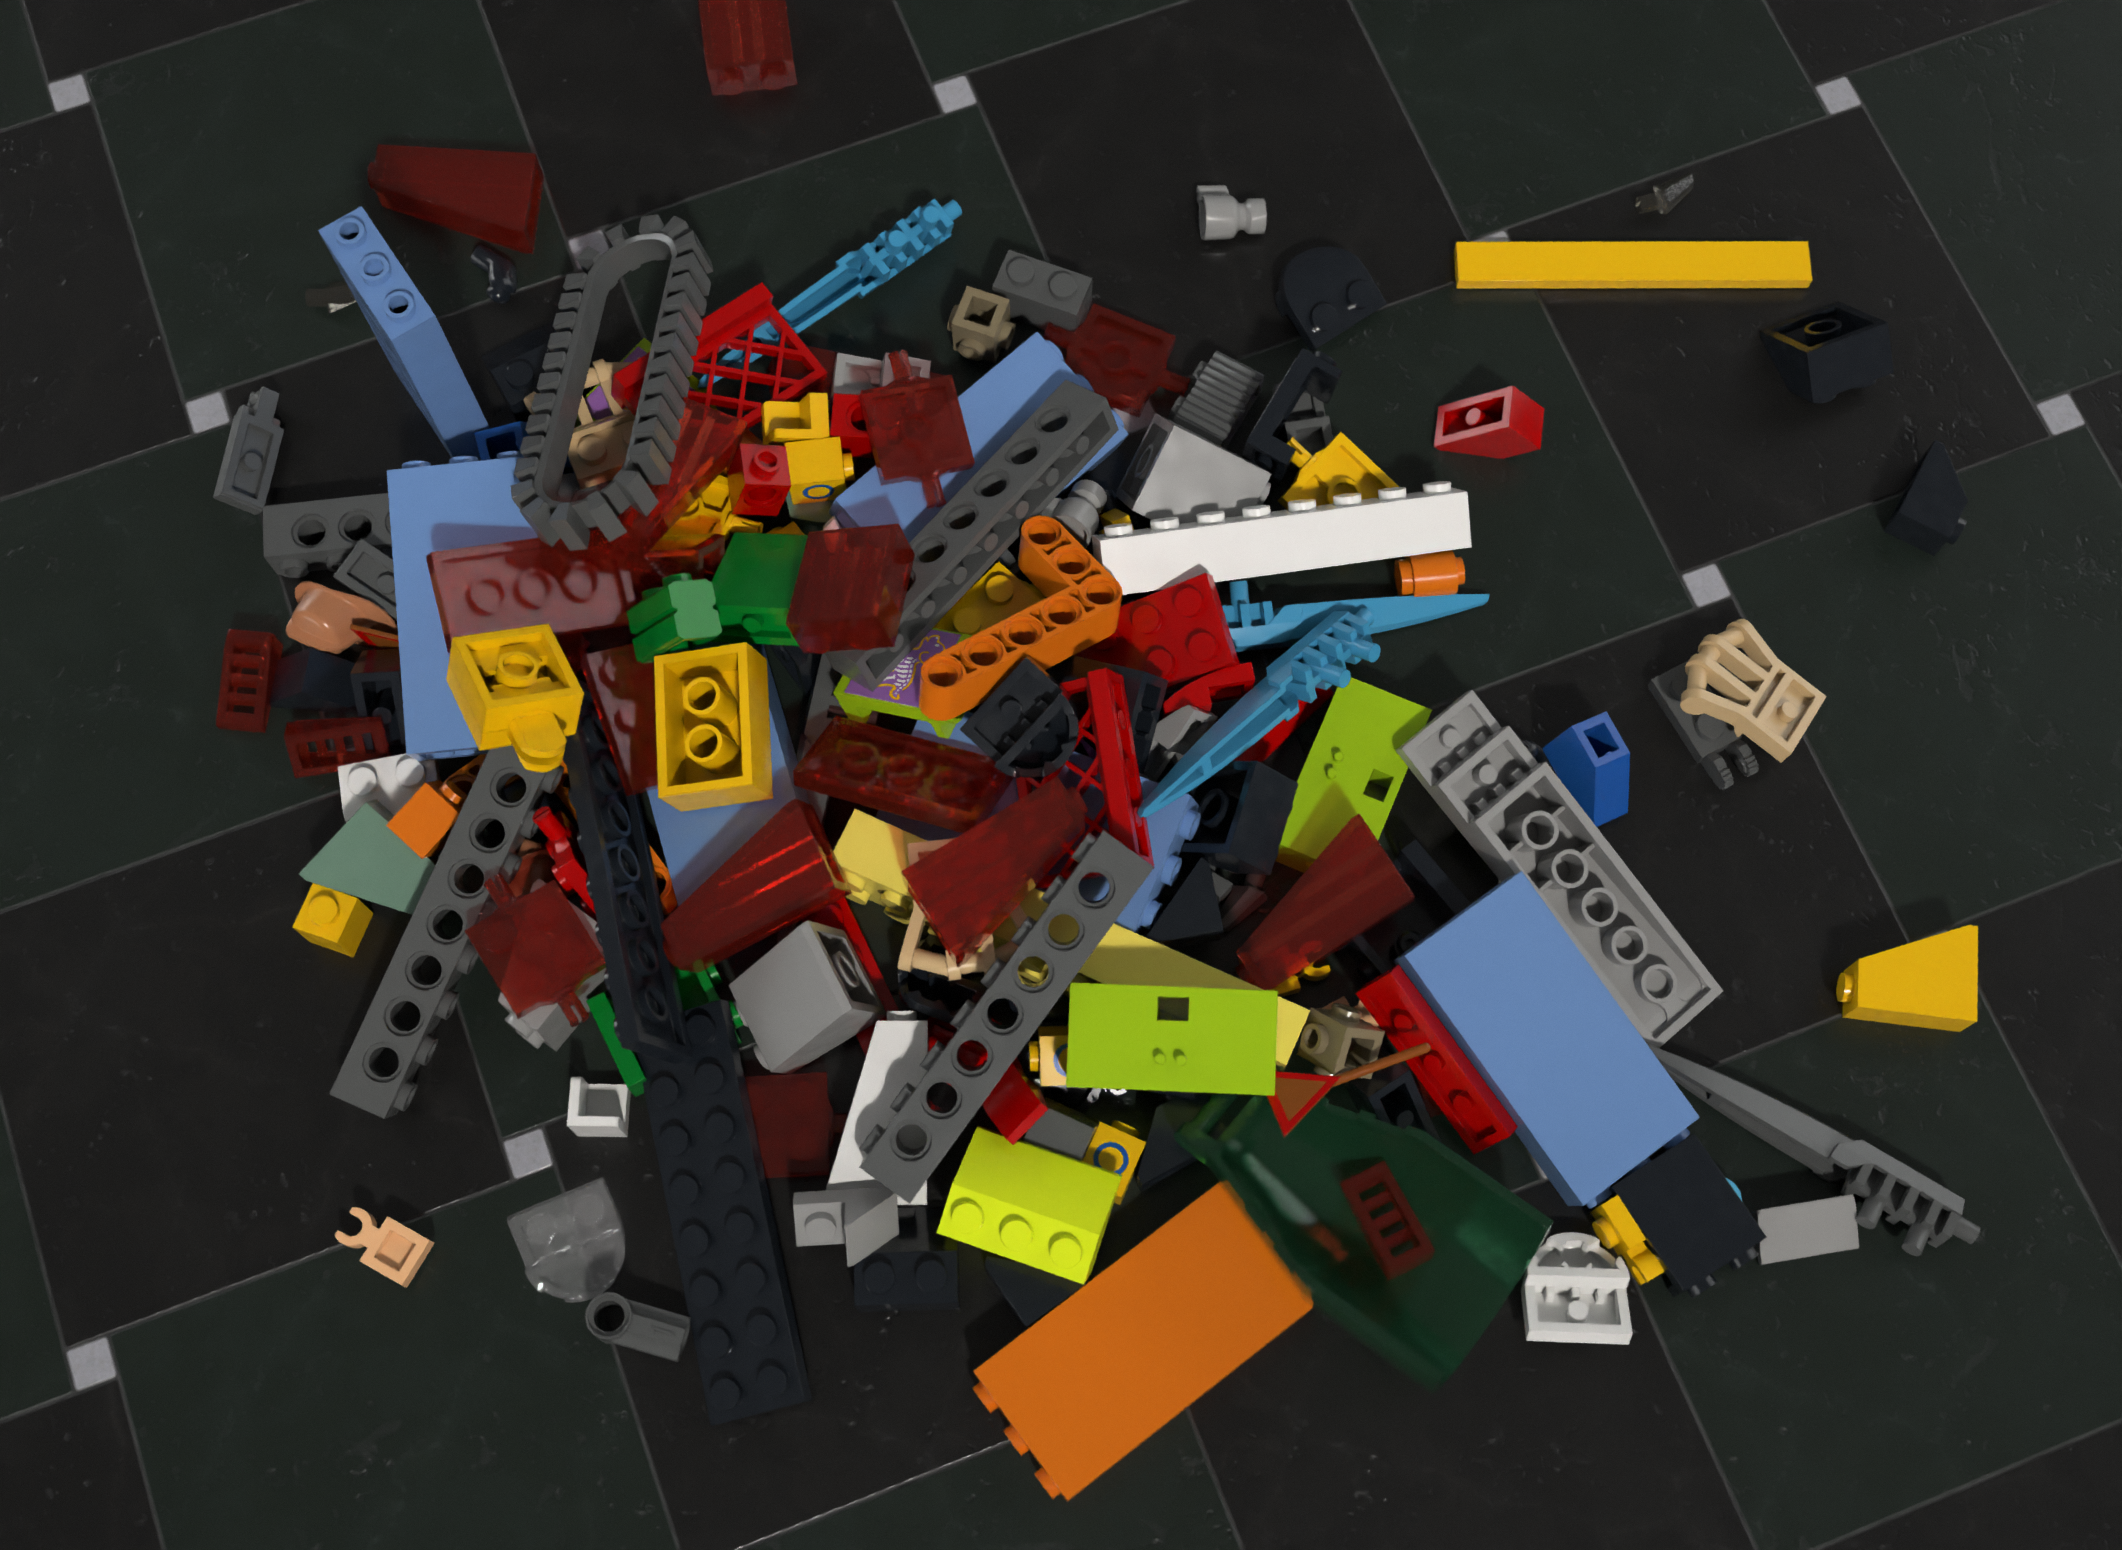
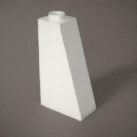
[825,1011,928,1205]

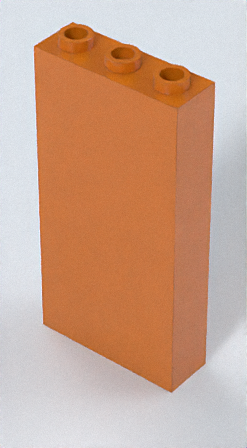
[972,1183,1314,1502]

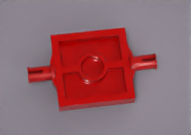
[532,806,597,922]

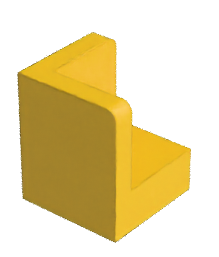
[761,392,830,446]

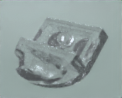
[507,1177,626,1303]

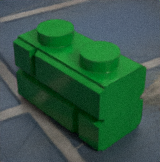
[627,573,722,664]

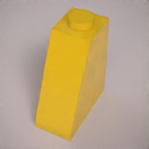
[1836,925,1978,1032]

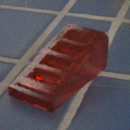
[216,629,283,733]
[284,717,391,778]
[1339,1161,1435,1281]

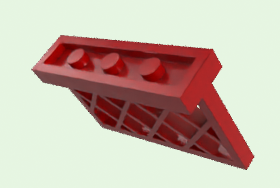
[611,282,828,473]
[1016,668,1154,890]

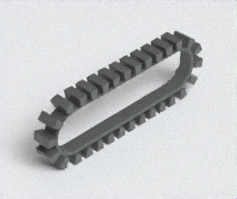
[511,214,713,551]

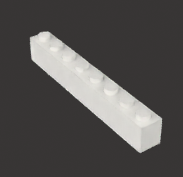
[1092,481,1472,595]

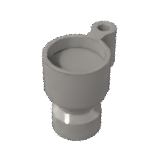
[1196,185,1267,240]
[1038,480,1107,549]

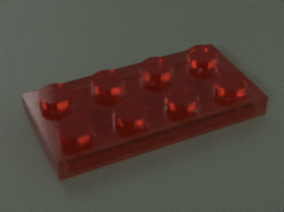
[426,530,637,653]
[793,715,1014,837]

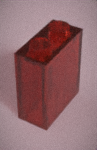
[698,0,797,96]
[786,524,915,654]

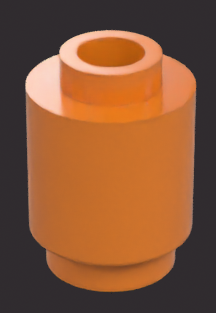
[1394,550,1465,597]

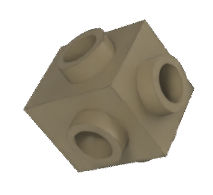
[947,286,1016,363]
[1297,1003,1385,1079]

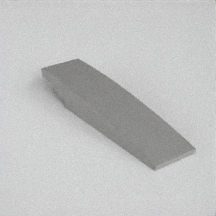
[1395,690,1723,1048]

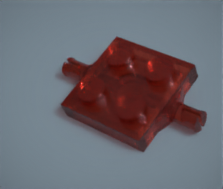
[1043,304,1190,418]
[859,350,975,509]
[465,873,606,1027]
[745,1072,849,1178]

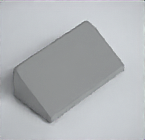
[1751,1194,1859,1265]

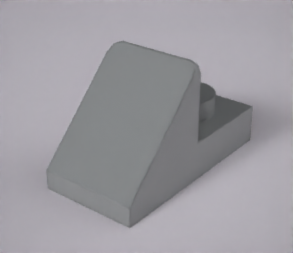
[793,1187,899,1267]

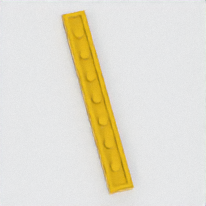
[1454,241,1812,289]

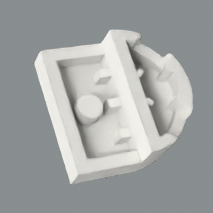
[337,753,441,823]
[1521,1232,1633,1345]

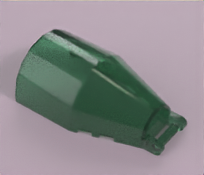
[1173,1093,1554,1395]

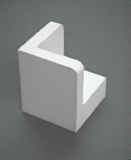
[567,1077,631,1137]

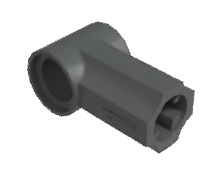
[585,1292,691,1362]

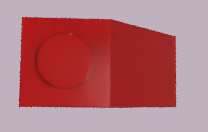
[1434,385,1544,459]

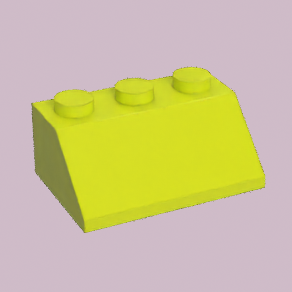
[937,1126,1123,1284]

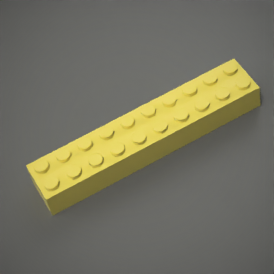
[829,809,1310,1072]

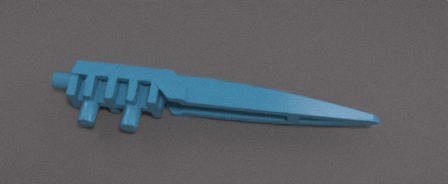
[697,199,962,388]
[1222,580,1490,652]
[1137,608,1381,817]

